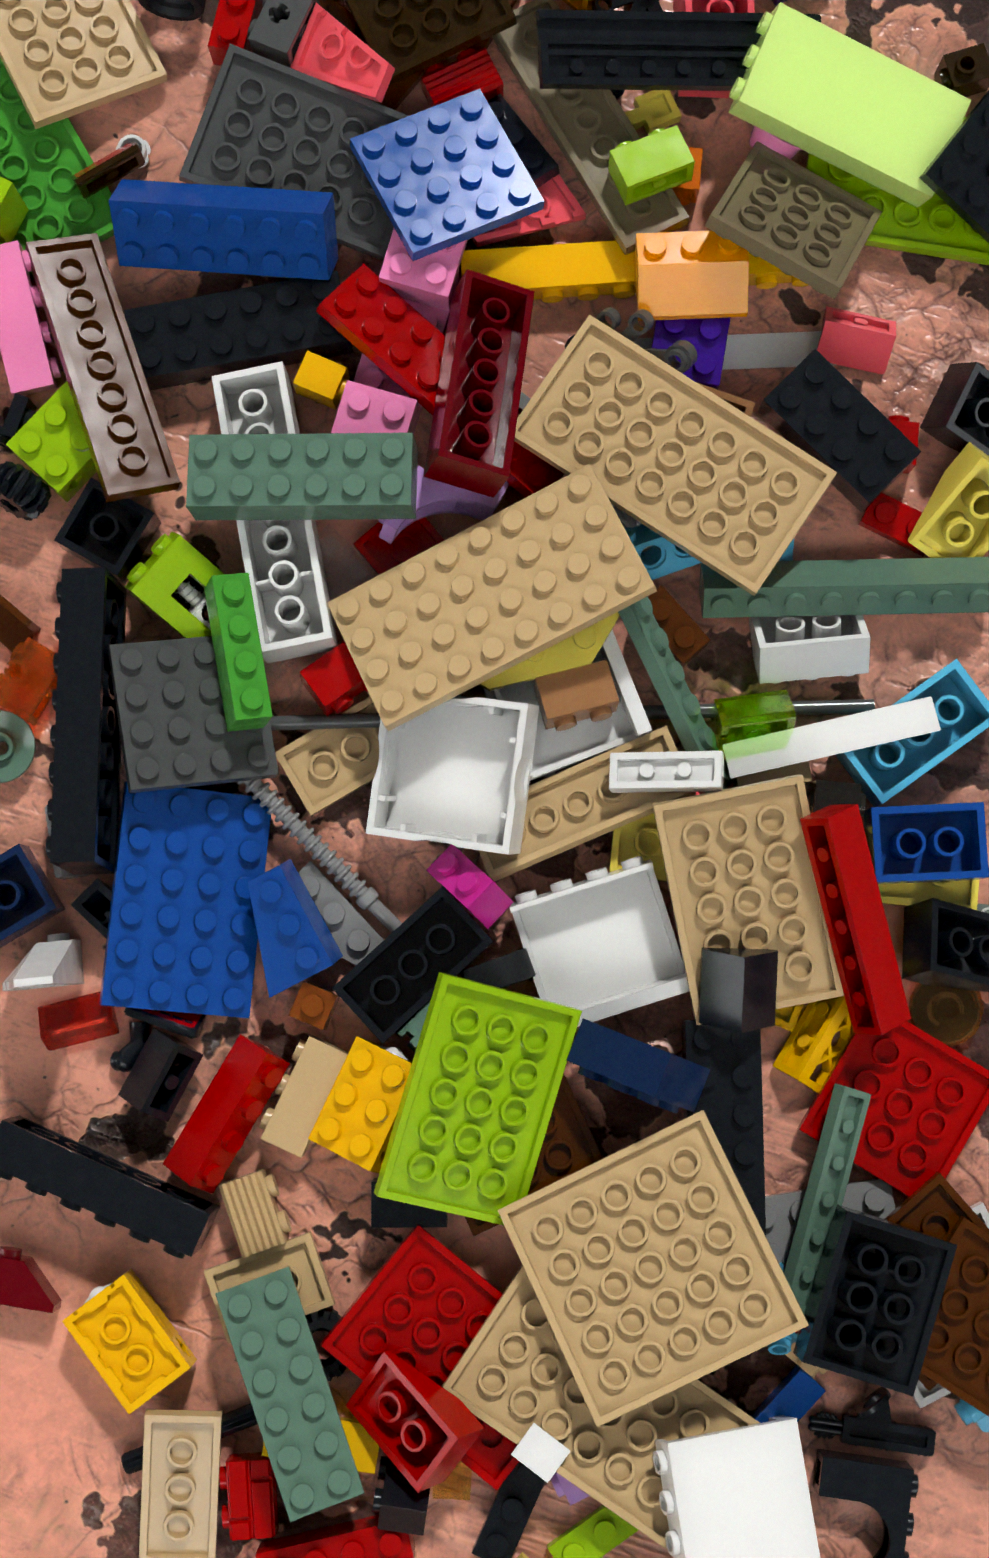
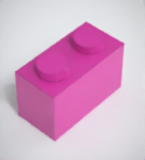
[426,844,513,929]

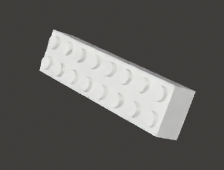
[211,361,338,664]

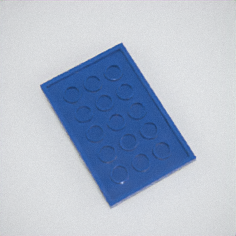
[99,781,271,1018]

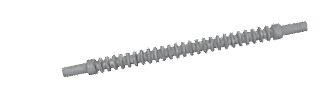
[237,779,402,933]

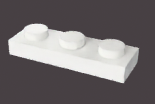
[609,751,724,793]

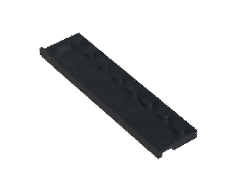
[535,9,821,91]

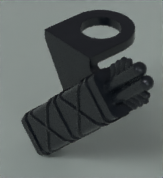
[808,1387,936,1457]

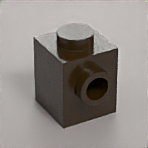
[934,43,989,97]

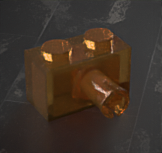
[0,637,57,726]

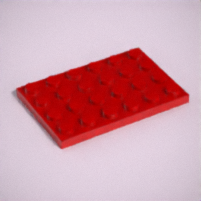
[320,1225,519,1491]

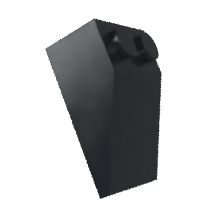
[920,362,989,456]
[902,898,989,992]

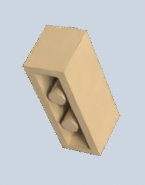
[259,1035,349,1158]

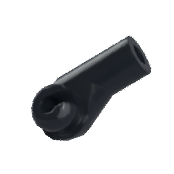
[110,1022,148,1072]

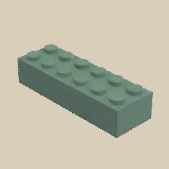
[186,433,418,521]
[215,1267,364,1522]

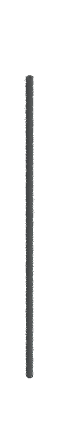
[270,699,875,731]

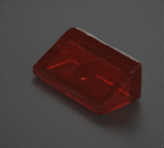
[38,991,119,1051]

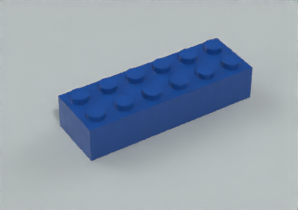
[109,179,339,280]

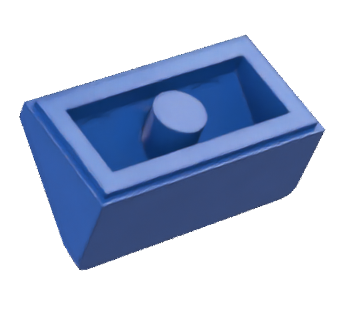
[750,1365,826,1423]

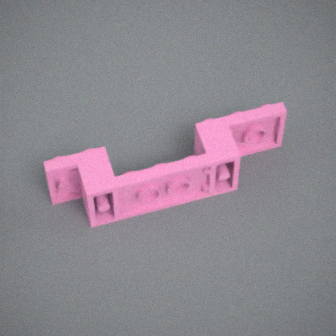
[331,228,467,435]

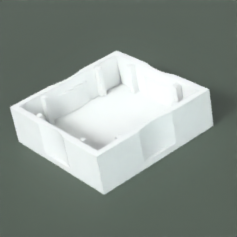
[366,695,540,855]

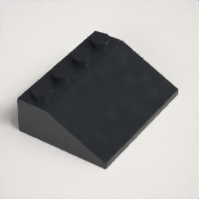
[793,1205,957,1396]

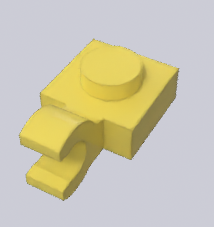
[625,90,682,135]

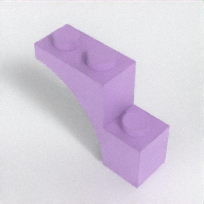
[378,465,509,544]

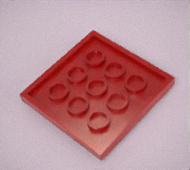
[797,1021,989,1197]

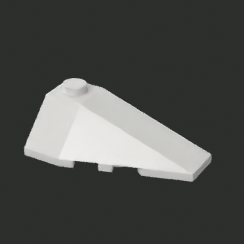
[2,933,84,991]

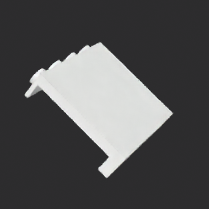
[483,630,652,781]
[509,856,689,1027]
[653,1415,820,1558]

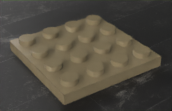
[705,141,882,300]

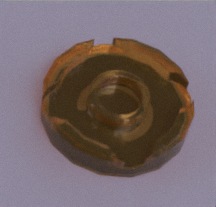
[908,983,984,1046]

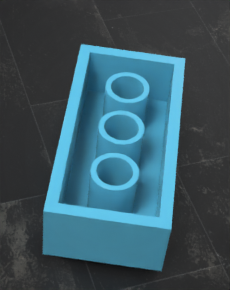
[835,658,989,807]

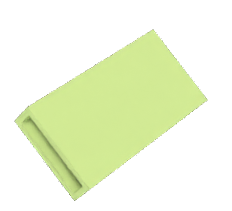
[728,2,971,207]

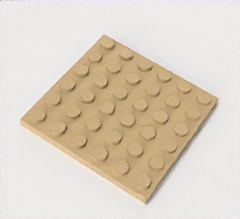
[498,1110,809,1427]

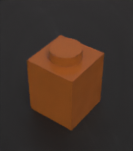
[288,981,340,1030]

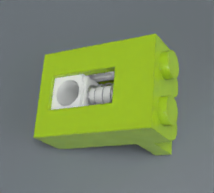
[125,532,224,638]

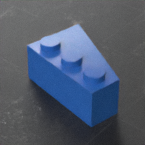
[248,859,343,998]

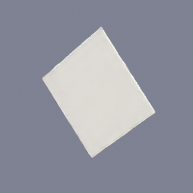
[511,1423,570,1483]

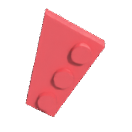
[290,3,395,103]
[471,174,586,247]

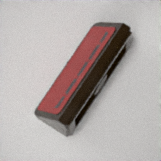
[71,142,145,198]

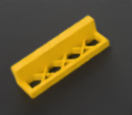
[772,996,854,1093]

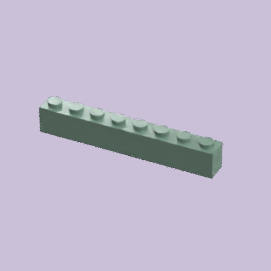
[699,557,989,618]

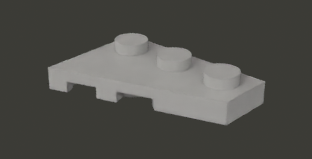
[298,861,384,965]

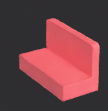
[817,306,896,375]

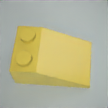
[908,442,989,558]

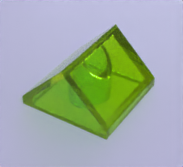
[714,689,796,752]

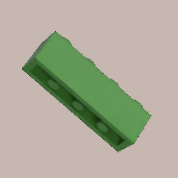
[204,573,273,732]

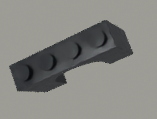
[813,1449,918,1558]

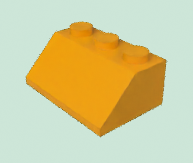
[634,230,749,321]

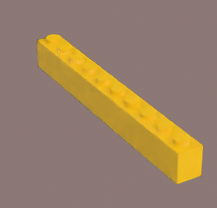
[461,240,808,303]

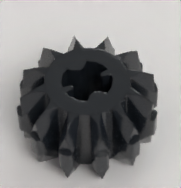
[0,461,52,521]

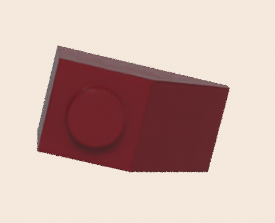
[0,1246,62,1313]

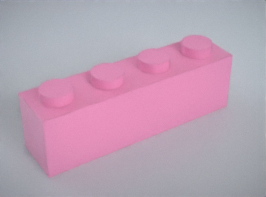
[0,240,62,396]

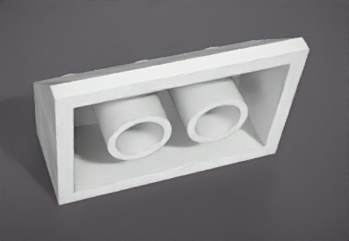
[749,615,871,684]

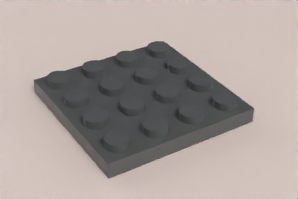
[107,636,279,793]

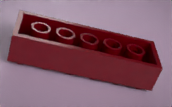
[424,269,535,498]

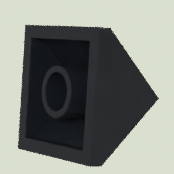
[699,948,778,1033]

